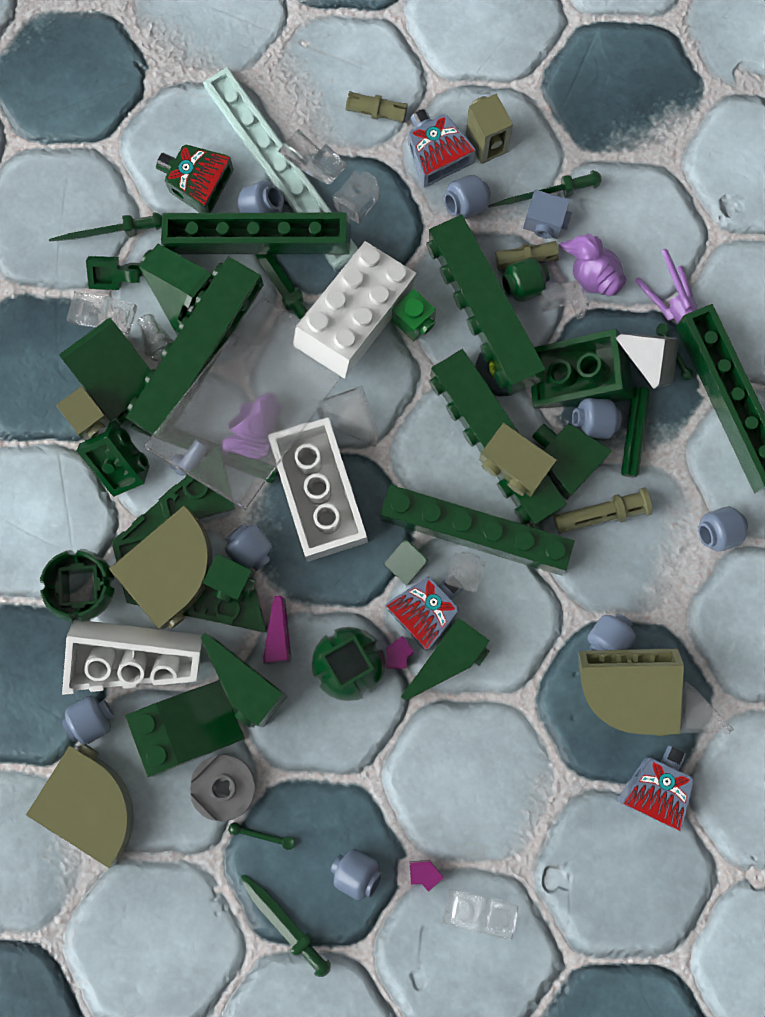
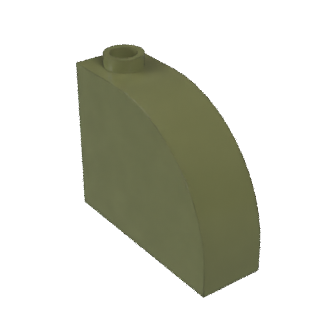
[109,506,212,630]
[579,649,684,736]
[26,744,134,868]

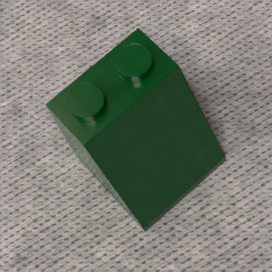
[59,317,151,426]

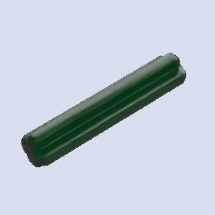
[621,387,650,478]

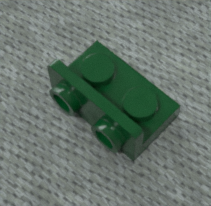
[76,420,150,497]

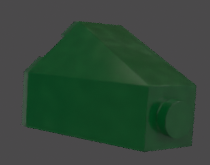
[139,243,213,336]

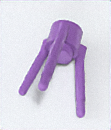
[635,249,698,324]

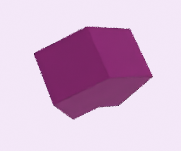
[386,636,414,669]
[409,860,444,892]

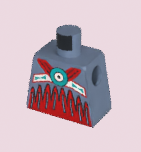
[408,109,475,188]
[385,574,464,652]
[617,746,693,831]

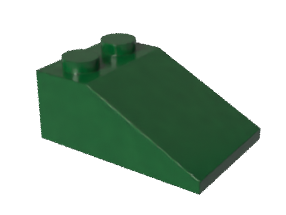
[531,329,634,409]
[200,632,288,728]
[125,680,245,778]

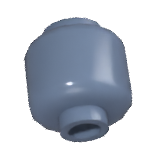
[444,175,491,219]
[238,180,284,213]
[572,398,622,439]
[698,506,748,552]
[225,523,272,571]
[588,613,636,650]
[62,696,114,745]
[331,849,383,900]

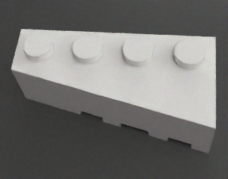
[62,619,203,695]

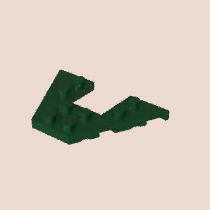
[111,448,267,632]

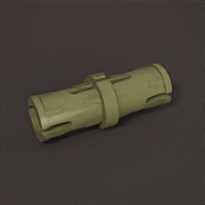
[346,91,408,123]
[495,241,559,271]

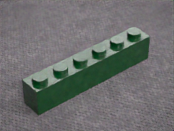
[161,212,351,254]
[426,214,546,396]
[126,256,264,442]
[676,304,765,494]
[429,348,567,528]
[380,484,575,576]

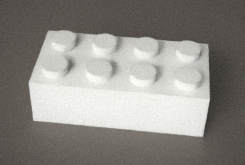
[293,241,417,379]
[268,417,368,562]

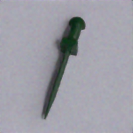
[488,170,602,208]
[49,212,162,242]
[255,254,308,321]
[241,875,331,977]

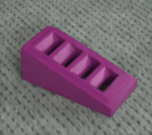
[263,595,292,664]

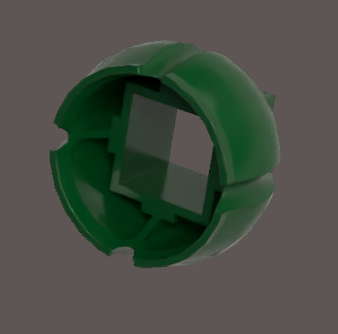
[40,549,115,622]
[311,627,385,701]

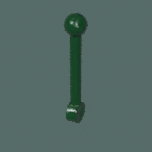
[656,323,693,380]
[228,822,295,850]

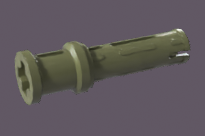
[554,487,653,534]

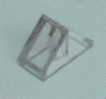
[680,681,734,734]

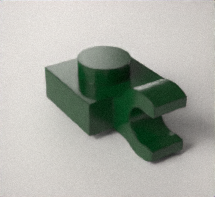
[86,256,143,290]

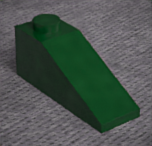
[401,618,490,701]

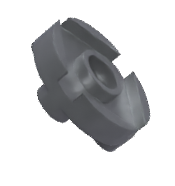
[190,755,257,821]

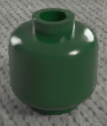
[502,257,550,302]

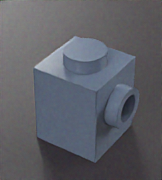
[523,190,572,239]

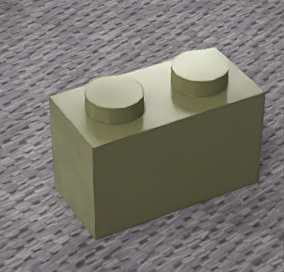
[465,93,513,164]
[56,386,111,441]
[479,423,556,497]

